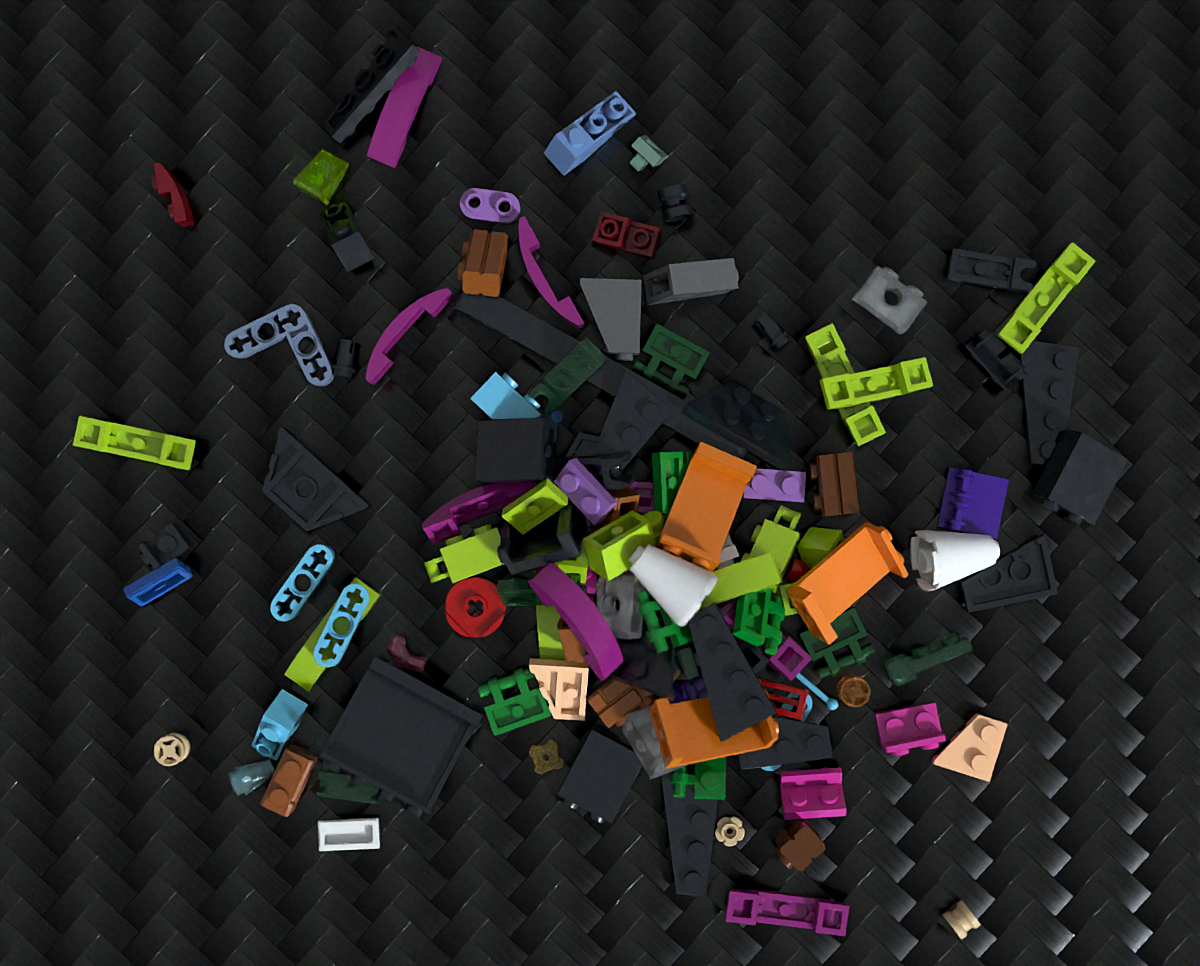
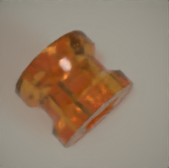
[837,674,871,708]

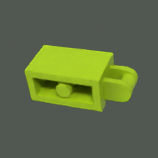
[741,505,801,593]
[583,510,664,581]
[424,524,505,583]

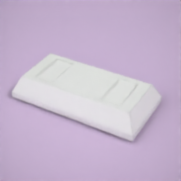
[318,818,380,851]

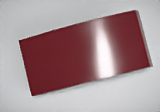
[151,163,194,227]
[592,211,662,259]

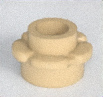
[715,816,745,846]

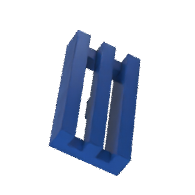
[123,558,193,606]

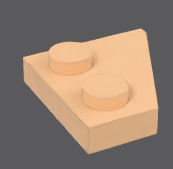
[529,658,589,721]
[931,713,1008,782]

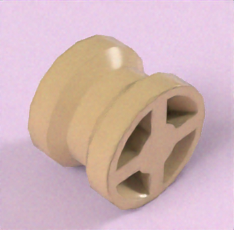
[154,732,190,766]
[942,900,981,940]

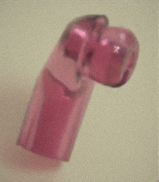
[387,635,426,673]

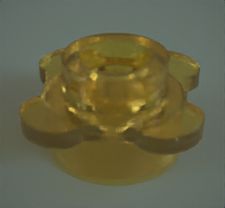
[529,740,563,774]

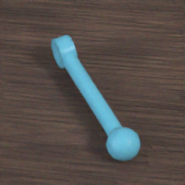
[796,672,838,710]

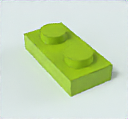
[502,478,568,535]

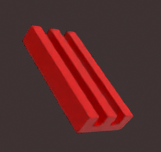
[758,678,809,720]

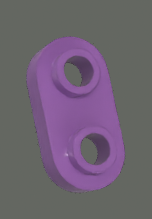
[460,188,521,224]

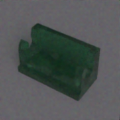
[317,767,381,805]

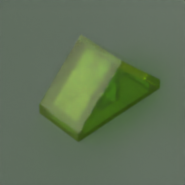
[293,149,349,205]

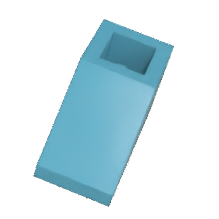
[470,372,541,420]
[251,689,308,761]

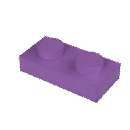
[553,458,617,525]
[743,468,806,502]

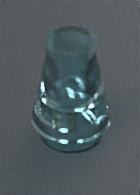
[228,758,275,796]

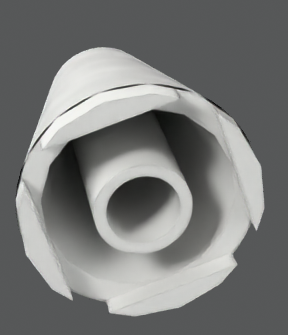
[910,530,1000,591]
[629,544,718,626]

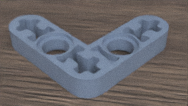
[224,304,334,386]

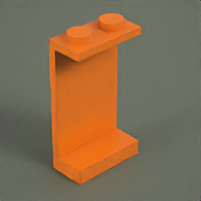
[656,442,757,572]
[786,521,909,645]
[649,680,779,769]

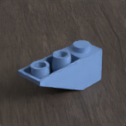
[544,91,636,176]

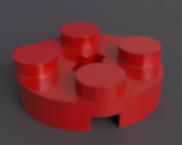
[445,577,506,638]

